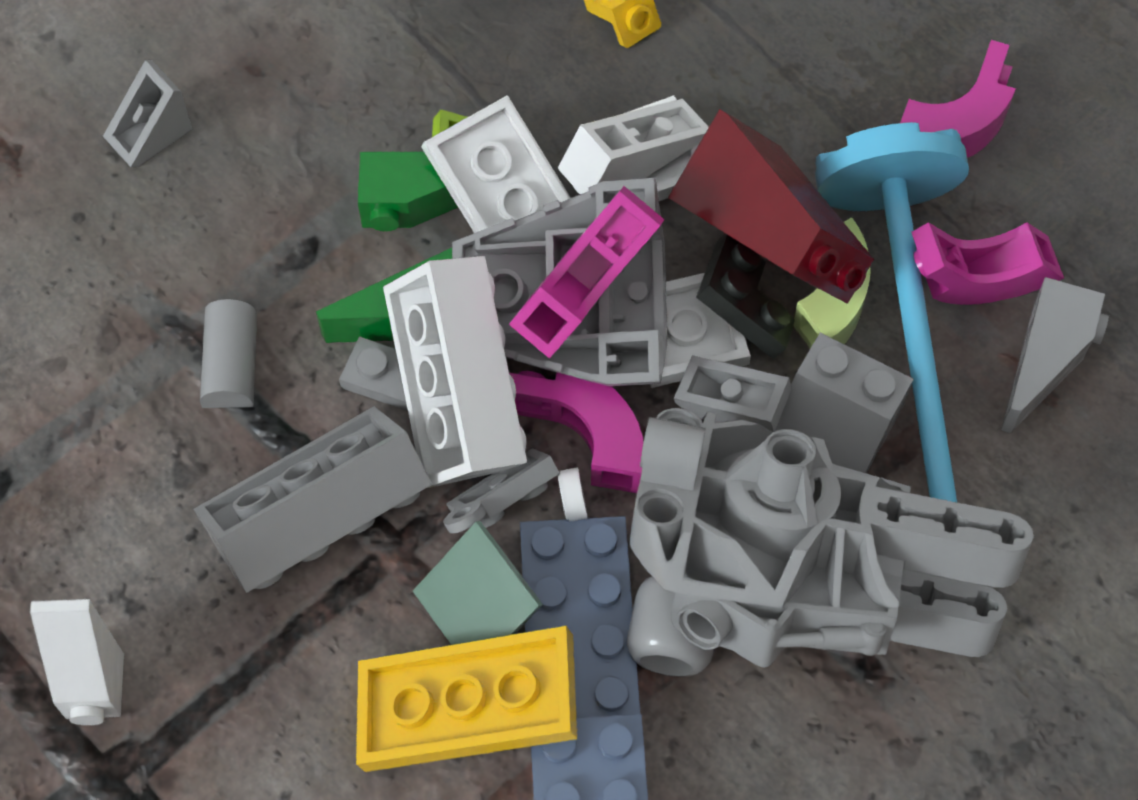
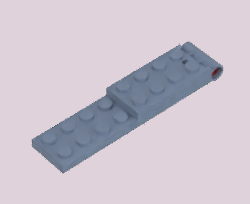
[520,516,648,800]

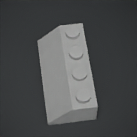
[194,406,432,593]

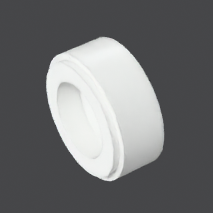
[558,467,588,522]

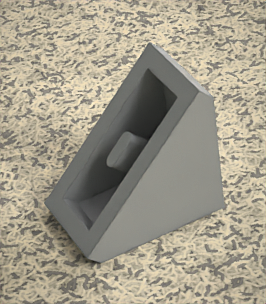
[103,60,192,167]

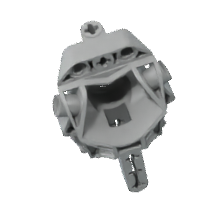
[630,408,1034,668]

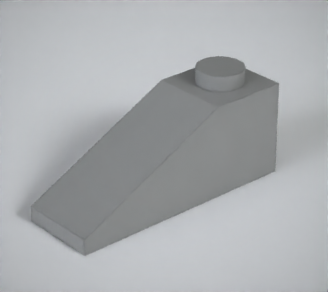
[1001,277,1109,433]

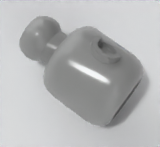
[627,559,715,677]

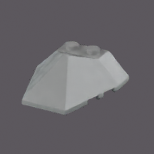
[452,178,667,386]

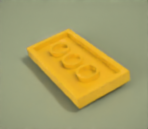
[356,626,577,772]

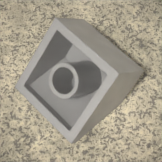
[775,333,914,474]

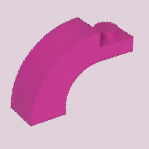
[900,40,1016,158]
[508,186,664,359]
[911,222,1064,305]
[509,371,644,493]

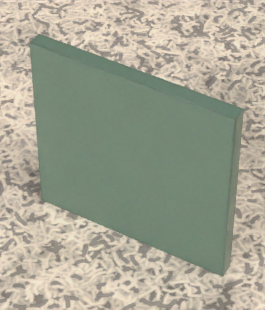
[413,521,543,645]

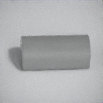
[200,299,257,408]

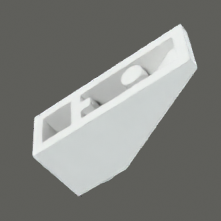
[558,99,709,194]
[30,599,124,725]

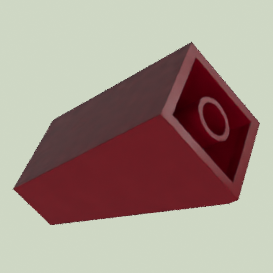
[668,109,874,304]

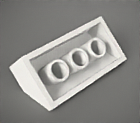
[383,256,527,488]

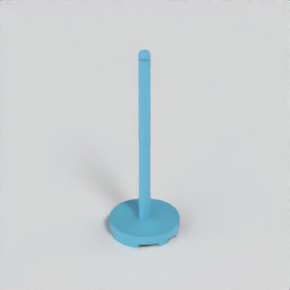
[815,122,969,503]

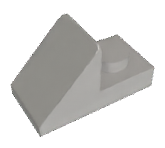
[674,355,792,432]

